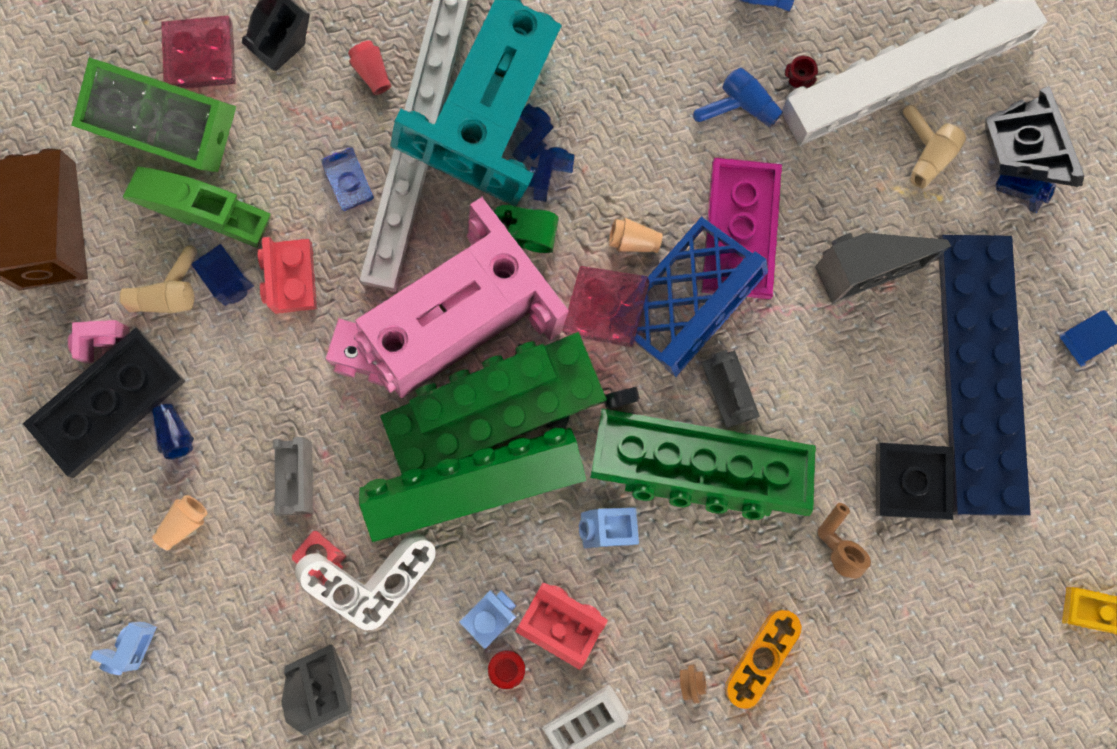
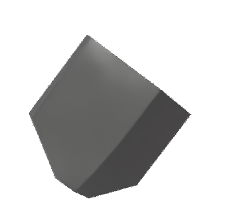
[281,644,352,735]

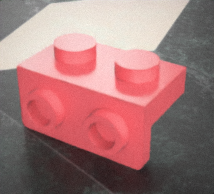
[515,583,608,670]

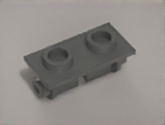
[701,350,760,428]

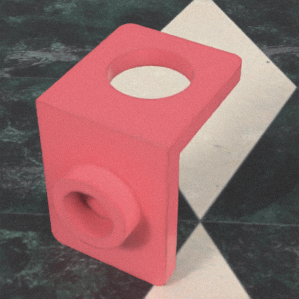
[292,531,347,584]

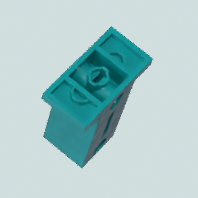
[390,0,562,206]

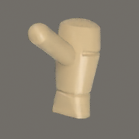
[903,105,966,189]
[120,245,198,313]

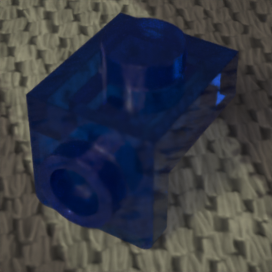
[512,103,554,163]
[528,147,575,202]

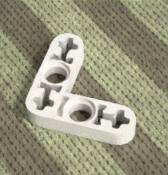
[295,534,436,630]

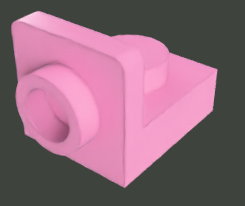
[68,320,129,364]

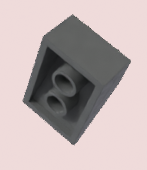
[815,233,951,304]

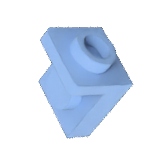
[579,507,639,549]
[459,590,517,649]
[90,621,157,675]

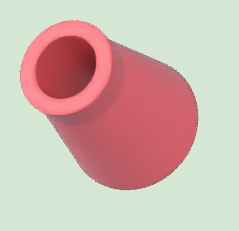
[348,40,392,95]

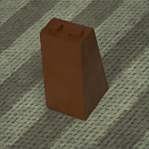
[0,148,88,291]

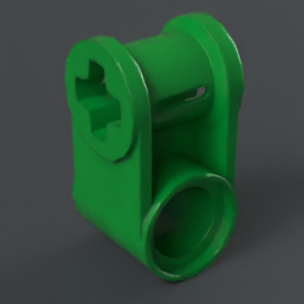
[493,205,559,253]

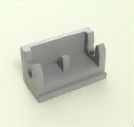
[273,437,313,516]

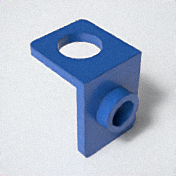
[1060,310,1117,367]

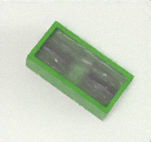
[71,57,237,172]

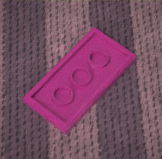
[701,157,782,299]

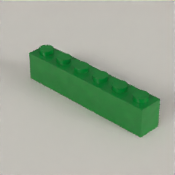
[359,428,587,542]

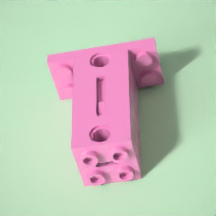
[354,197,569,399]

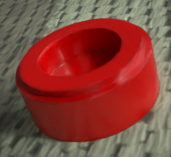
[488,650,525,689]

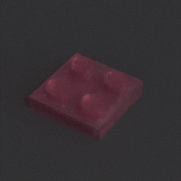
[161,15,236,89]
[562,266,650,348]

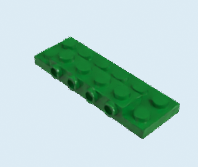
[380,332,607,474]
[590,408,816,520]

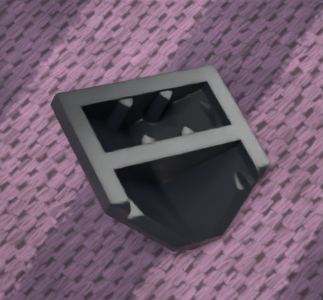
[242,0,310,71]

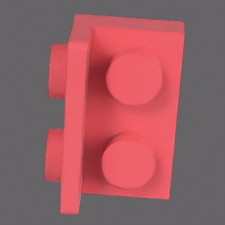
[258,237,317,314]

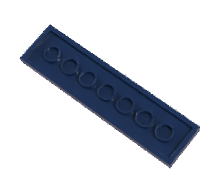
[938,235,1031,516]

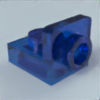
[995,175,1056,213]

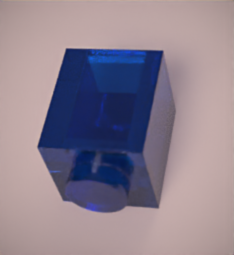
[191,244,254,306]

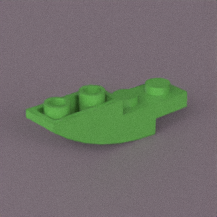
[123,167,271,248]

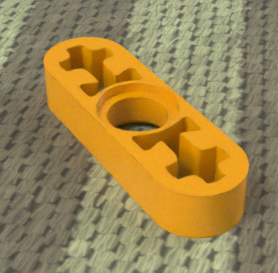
[725,610,802,709]

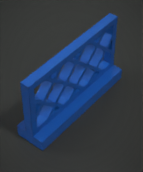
[610,216,768,377]

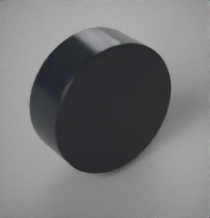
[604,387,640,409]

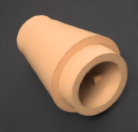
[609,217,662,253]
[152,495,208,550]

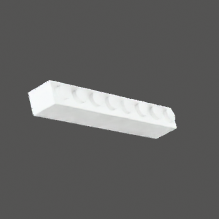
[782,0,1047,146]

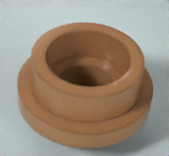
[680,664,707,704]

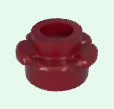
[785,55,818,88]

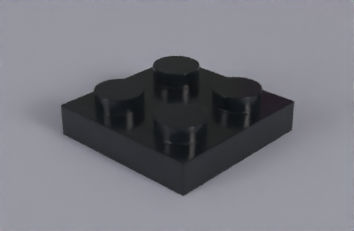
[876,443,954,521]

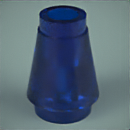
[152,403,194,460]

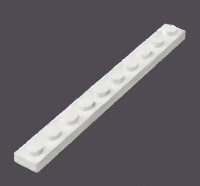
[359,0,471,292]

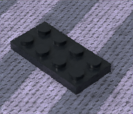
[23,328,186,478]

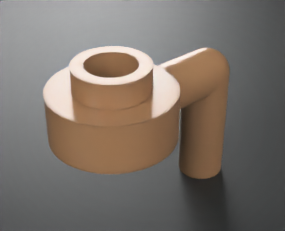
[817,503,871,579]

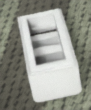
[542,685,628,749]

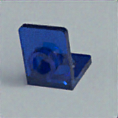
[321,147,374,211]

